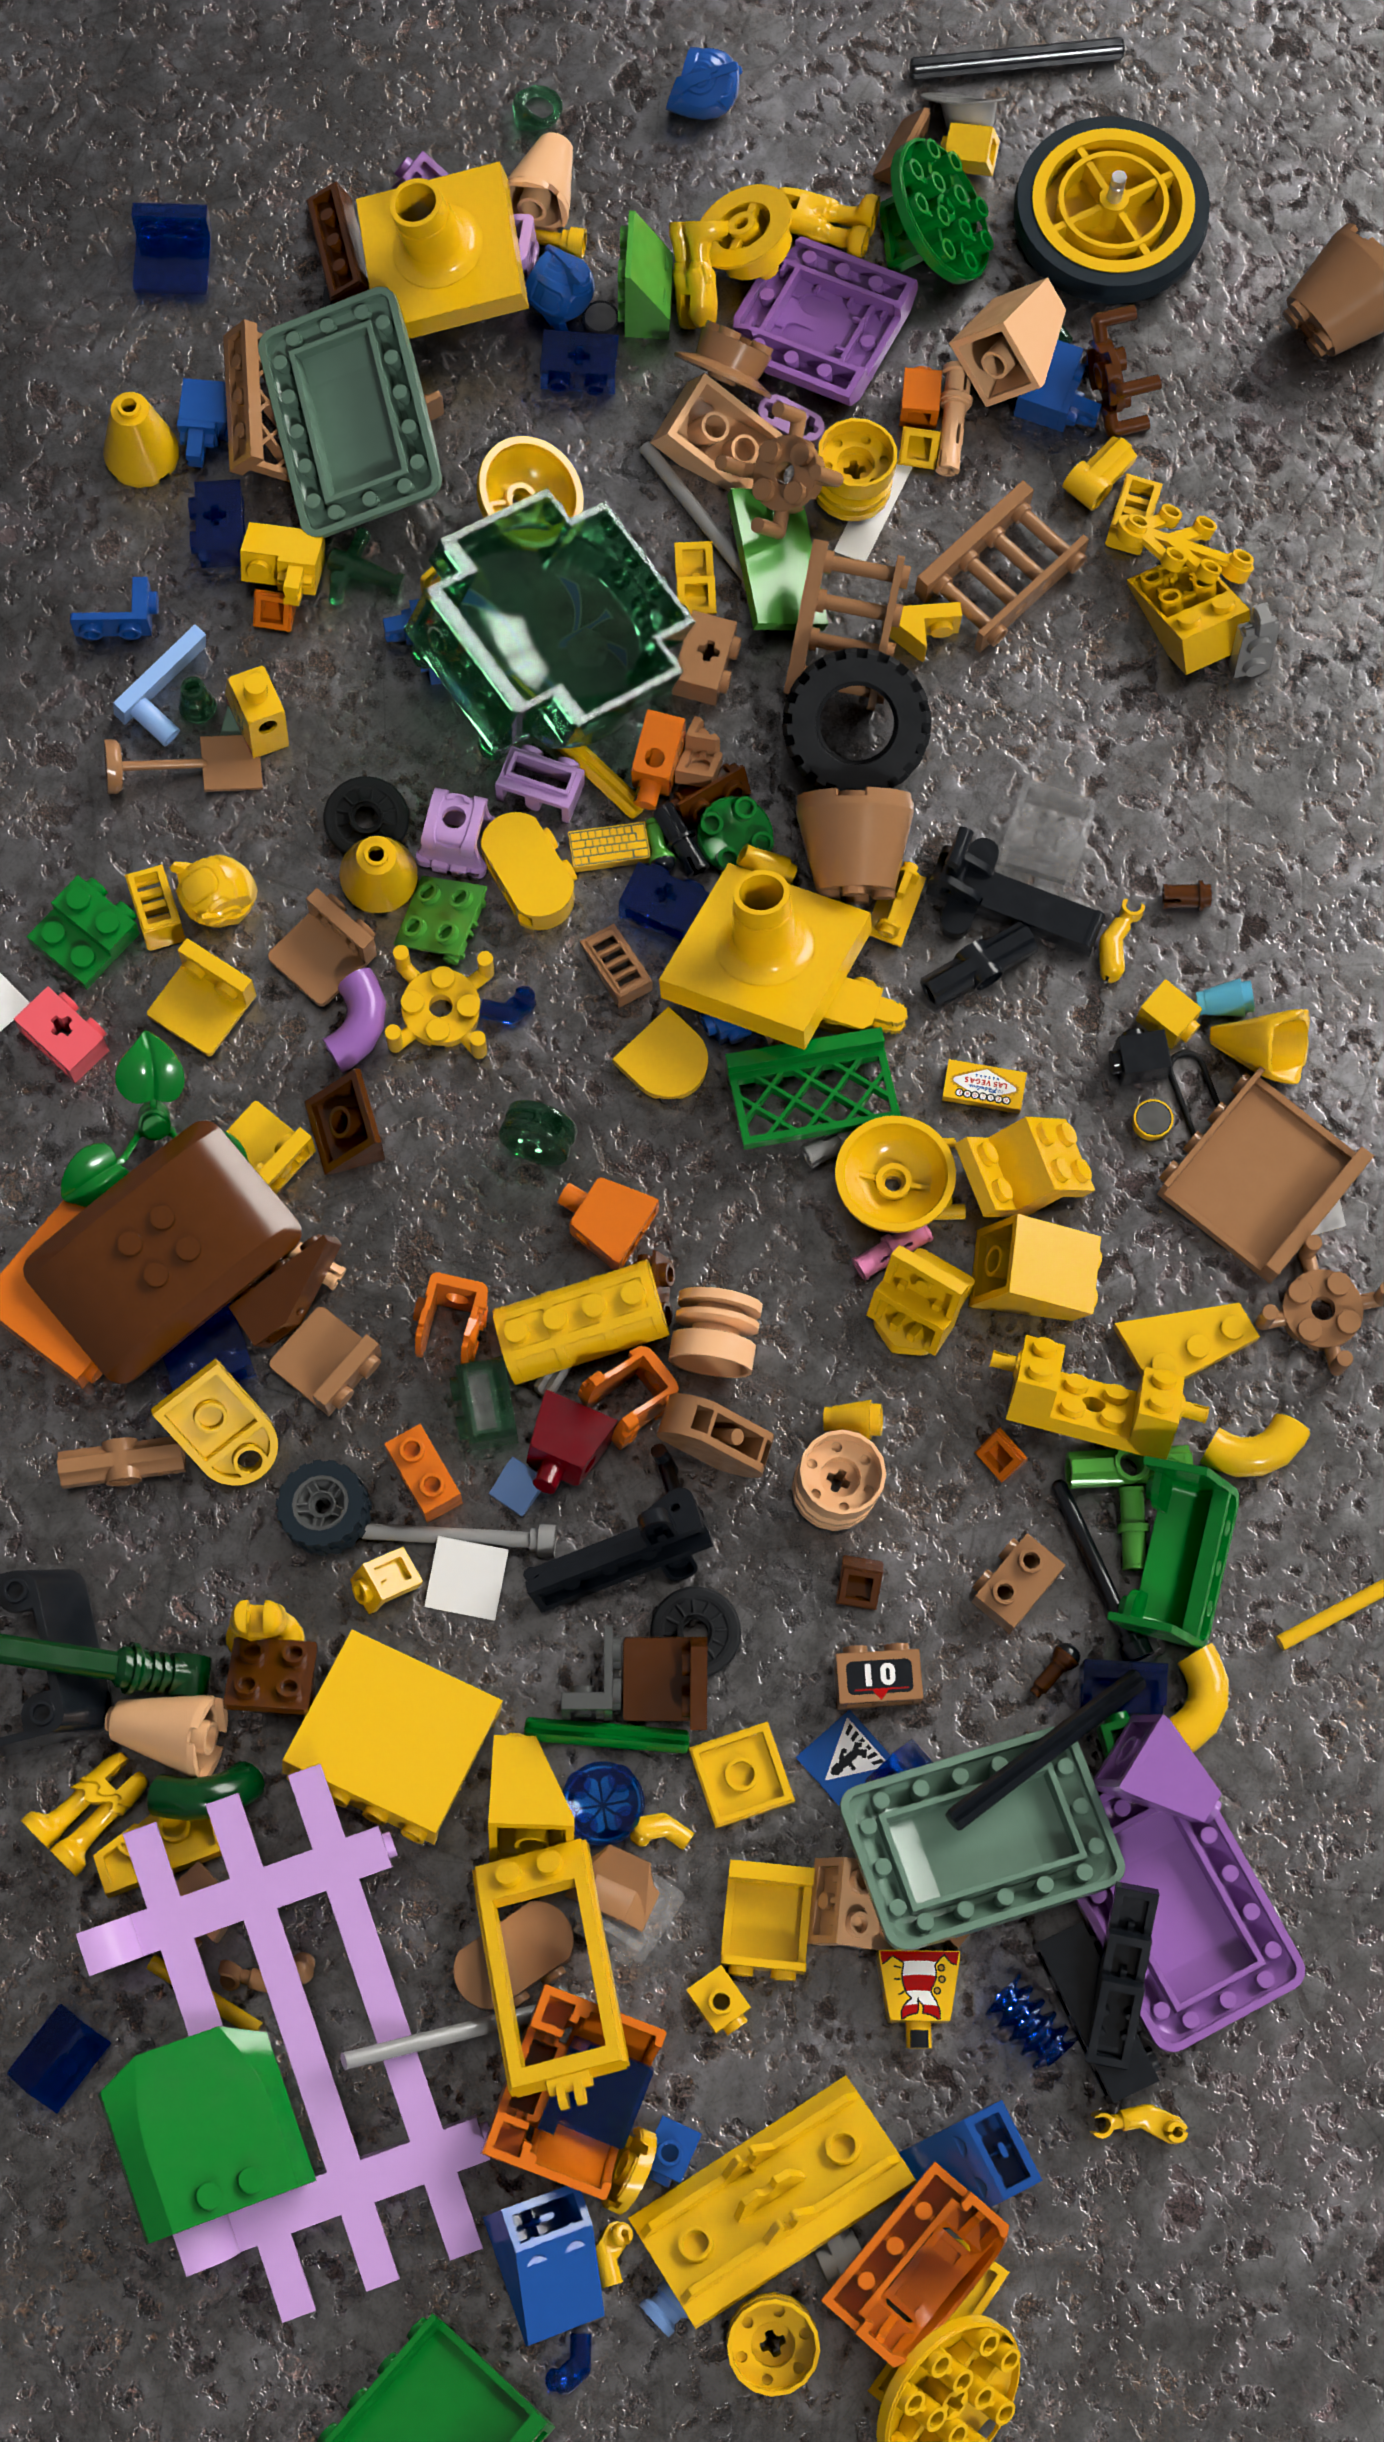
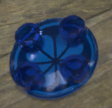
[562,1761,645,1845]

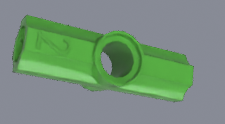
[1064,1445,1193,1489]

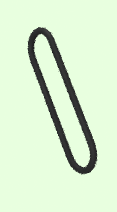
[1169,1050,1220,1137]

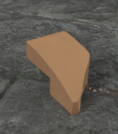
[675,716,723,788]

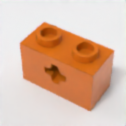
[384,1423,463,1523]

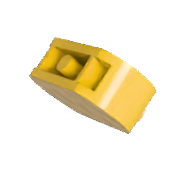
[481,812,577,930]

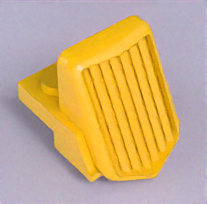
[866,1244,975,1356]

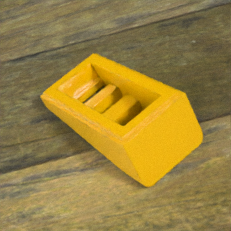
[1105,474,1163,555]
[125,865,185,951]

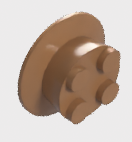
[674,320,774,399]

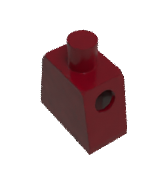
[526,1389,618,1494]

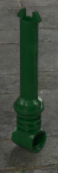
[0,1633,212,1697]

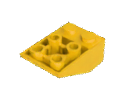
[1127,558,1251,675]

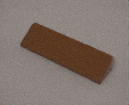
[306,181,370,304]

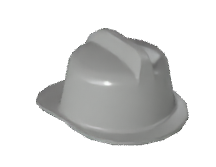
[920,92,1006,129]

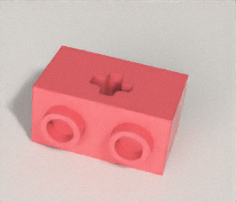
[14,986,109,1083]

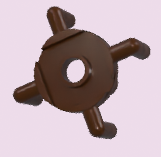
[1081,304,1162,438]

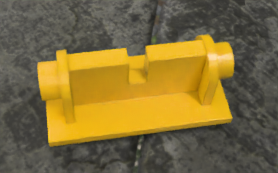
[869,862,926,948]

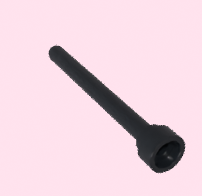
[1052,1479,1154,1666]

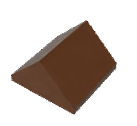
[304,1069,385,1175]

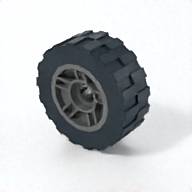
[276,1459,372,1556]

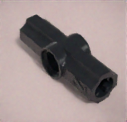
[920,921,1038,1010]

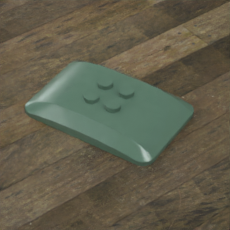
[258,287,442,538]
[839,1727,1125,1951]

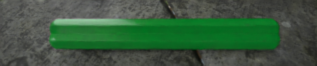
[524,1717,690,1754]

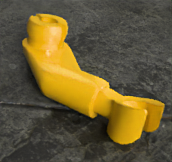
[1099,899,1145,983]
[1090,2104,1188,2144]

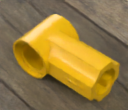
[1062,436,1137,511]

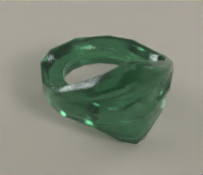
[512,85,563,131]

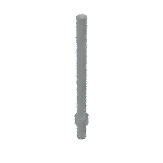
[639,441,746,592]
[341,1992,587,2070]

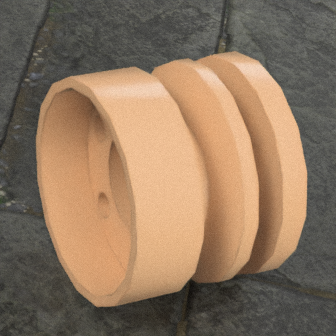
[668,1287,763,1378]
[791,1430,886,1531]

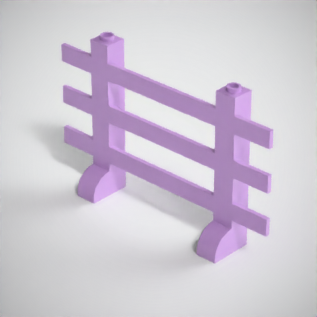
[76,1764,490,2323]

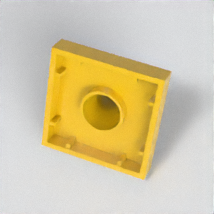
[356,161,529,339]
[659,863,872,1050]

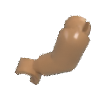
[218,1952,316,1993]

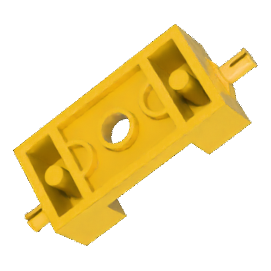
[989,1335,1210,1460]

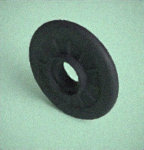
[323,776,409,855]
[650,1586,741,1676]

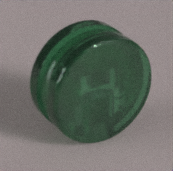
[498,1100,578,1166]

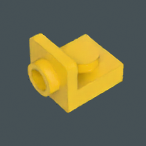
[350,1547,423,1614]

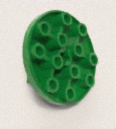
[879,138,994,284]

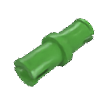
[1117,1486,1150,1571]

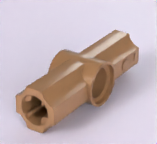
[57,1436,186,1489]

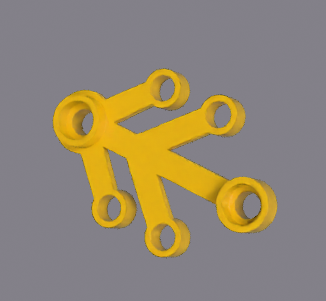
[1116,504,1254,584]

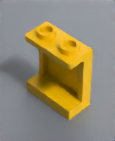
[719,1859,815,1981]

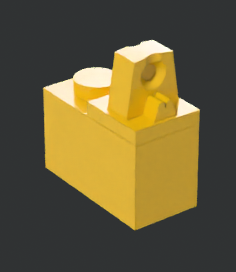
[240,522,325,606]

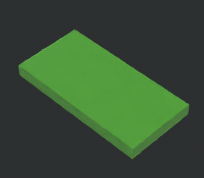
[727,488,828,631]

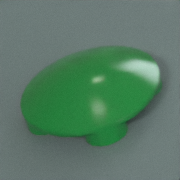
[697,796,774,871]

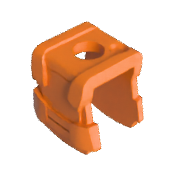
[413,1272,488,1369]

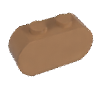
[657,1393,774,1478]
[454,1901,574,2012]

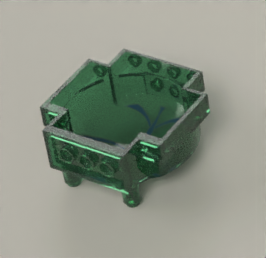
[404,488,696,760]

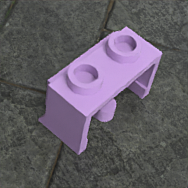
[495,745,585,823]

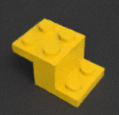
[954,1116,1095,1217]

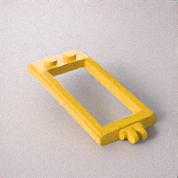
[472,1838,630,2111]

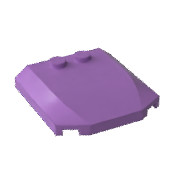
[733,236,918,406]

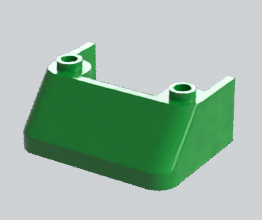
[1107,1456,1239,1649]

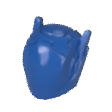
[666,47,743,120]
[525,244,595,335]

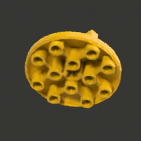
[868,2315,1021,2442]

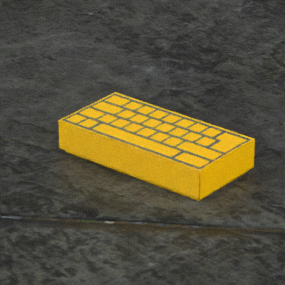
[568,821,650,872]

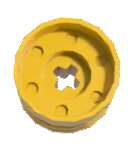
[816,418,897,522]
[726,2292,820,2397]

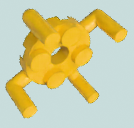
[385,945,494,1059]

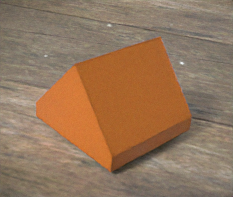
[253,589,296,632]
[974,1427,1028,1483]

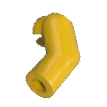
[629,1813,695,1850]
[595,2221,633,2288]

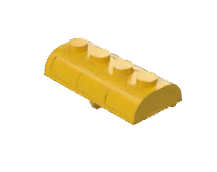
[492,1259,670,1385]

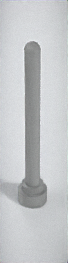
[362,1523,557,1558]

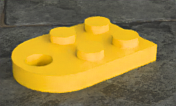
[151,1358,278,1486]

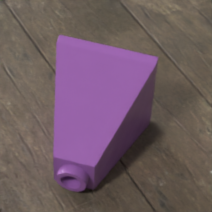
[1093,1714,1222,1823]

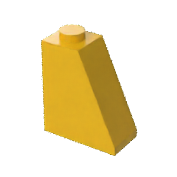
[488,1733,575,1863]

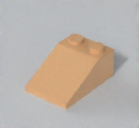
[650,373,783,491]

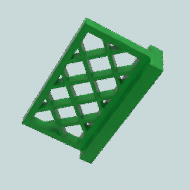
[725,1027,901,1150]

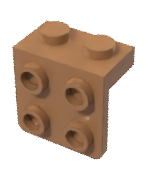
[268,888,377,1006]
[270,1307,382,1416]

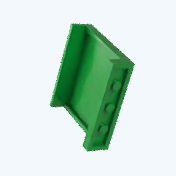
[317,2313,555,2442]

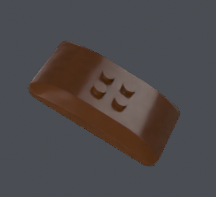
[23,1120,302,1385]

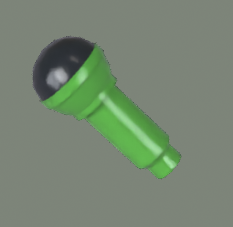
[646,817,676,874]

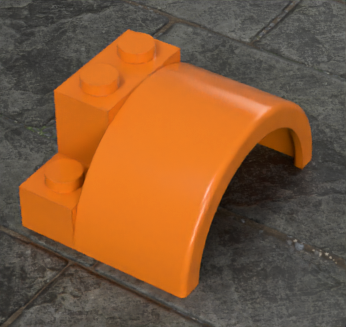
[480,1984,666,2200]

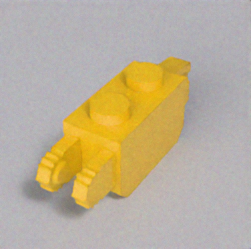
[817,977,908,1035]

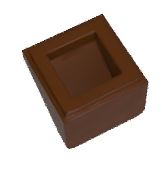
[836,1555,884,1610]

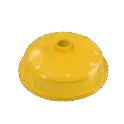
[476,436,584,548]
[835,1116,956,1233]

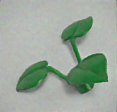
[61,1030,249,1207]

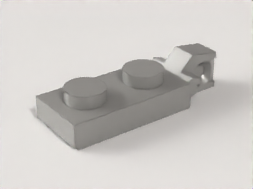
[1229,602,1280,679]

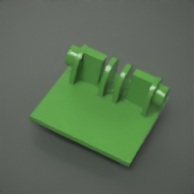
[393,875,488,965]

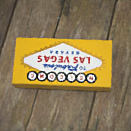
[942,1059,1027,1114]

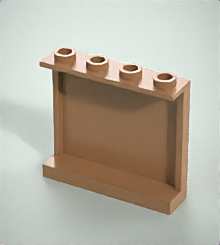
[1157,1066,1374,1284]

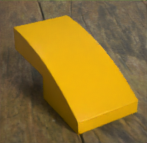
[674,541,717,616]

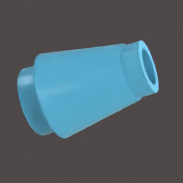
[1196,978,1255,1017]

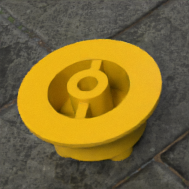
[700,184,792,280]

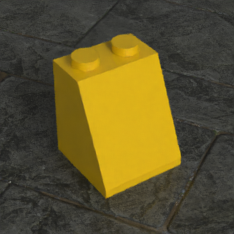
[968,1214,1102,1321]

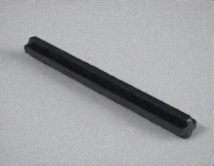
[910,37,1125,79]
[945,1669,1146,1831]

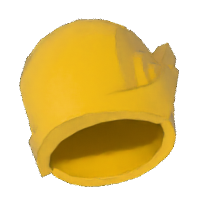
[169,855,258,928]

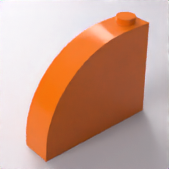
[0,1200,103,1389]

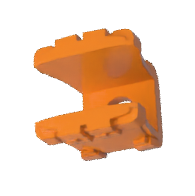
[578,1346,679,1450]

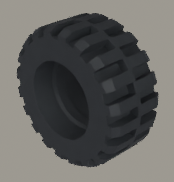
[782,648,932,792]

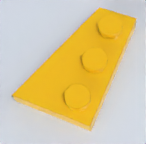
[1113,1303,1260,1380]
[93,1814,222,1899]

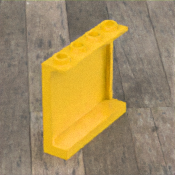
[282,1630,503,1845]

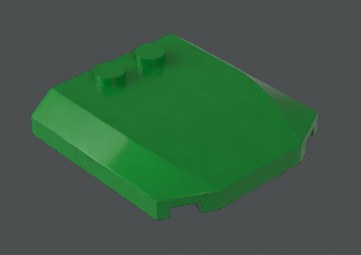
[98,2026,317,2245]

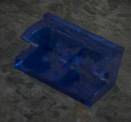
[1079,1659,1168,1715]

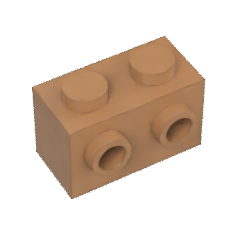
[971,1533,1066,1634]

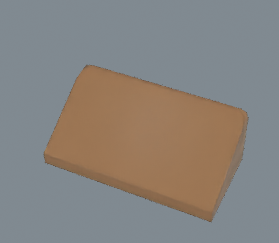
[873,107,931,185]

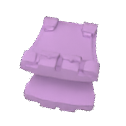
[416,787,496,879]

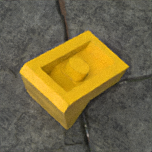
[881,602,962,662]

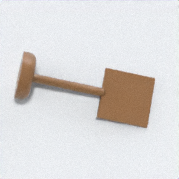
[104,735,263,794]

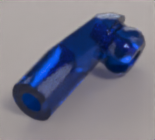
[479,986,536,1025]
[545,2333,592,2395]

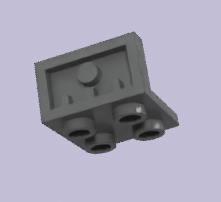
[561,1625,621,1722]

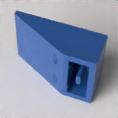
[898,2100,1043,2238]
[483,2186,605,2347]

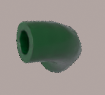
[147,1761,265,1821]

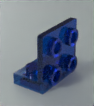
[131,203,212,295]
[163,1303,257,1391]
[538,2035,654,2149]

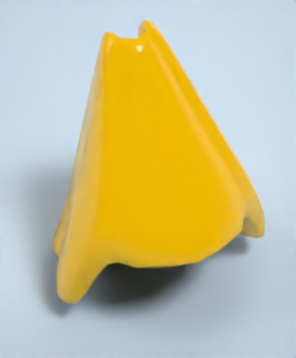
[1209,1009,1310,1084]

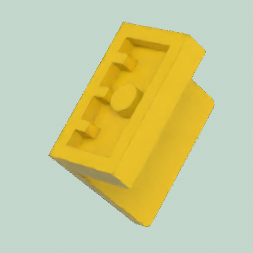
[147,938,257,1057]
[226,1101,316,1194]

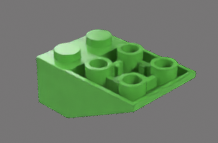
[618,210,674,339]

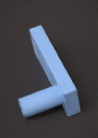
[113,624,206,746]

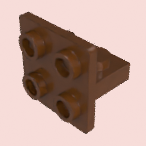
[223,1637,318,1715]

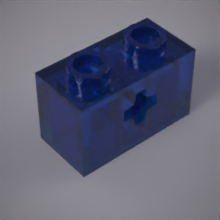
[540,329,619,396]
[188,479,246,568]
[619,862,710,943]

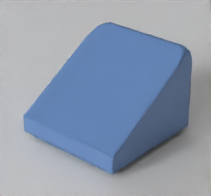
[489,1456,541,1518]

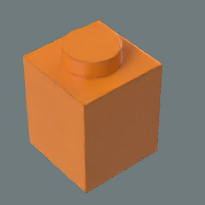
[899,366,942,429]

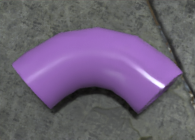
[322,968,386,1074]

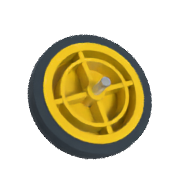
[1014,116,1210,304]

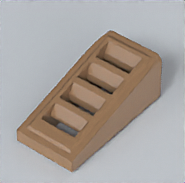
[580,924,653,1008]

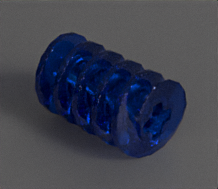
[985,1973,1079,2071]

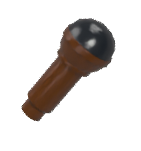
[1029,1642,1081,1699]

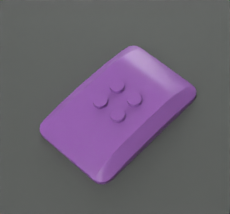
[1075,1793,1305,2053]

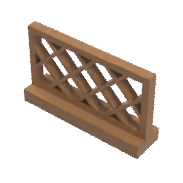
[223,319,290,482]

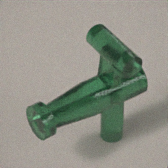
[327,528,406,605]

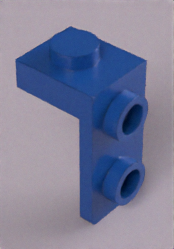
[70,577,159,640]

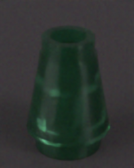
[178,676,217,724]

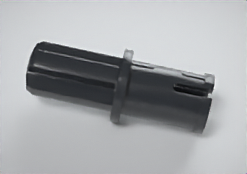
[653,802,710,878]

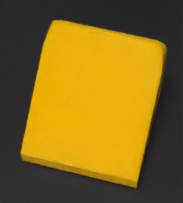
[898,426,941,470]

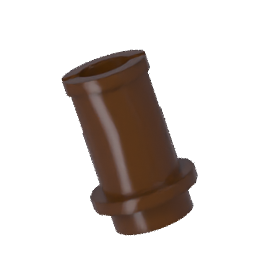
[1162,880,1212,912]

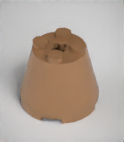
[1283,223,1384,358]
[796,787,914,905]

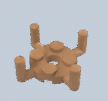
[715,401,844,540]
[1255,1235,1384,1376]

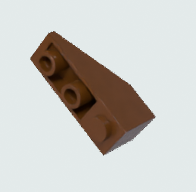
[229,1234,342,1349]

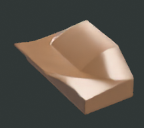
[565,1844,660,1933]

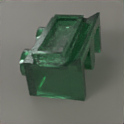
[449,1355,519,1452]

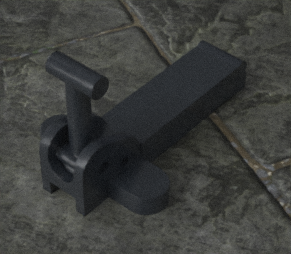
[926,826,1105,957]
[523,1443,714,1613]

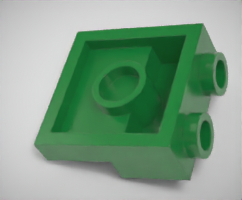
[27,875,140,990]

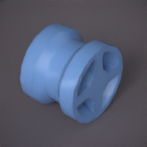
[639,2279,688,2338]

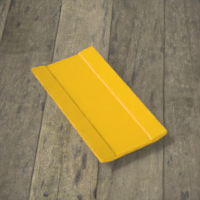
[628,2075,917,2329]

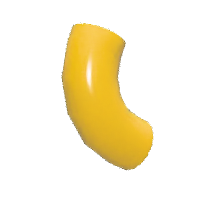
[1199,1413,1310,1477]
[1169,1643,1229,1753]

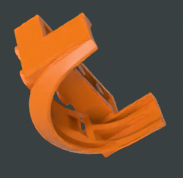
[821,2161,1009,2368]

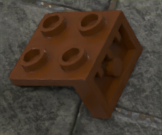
[623,1637,708,1730]

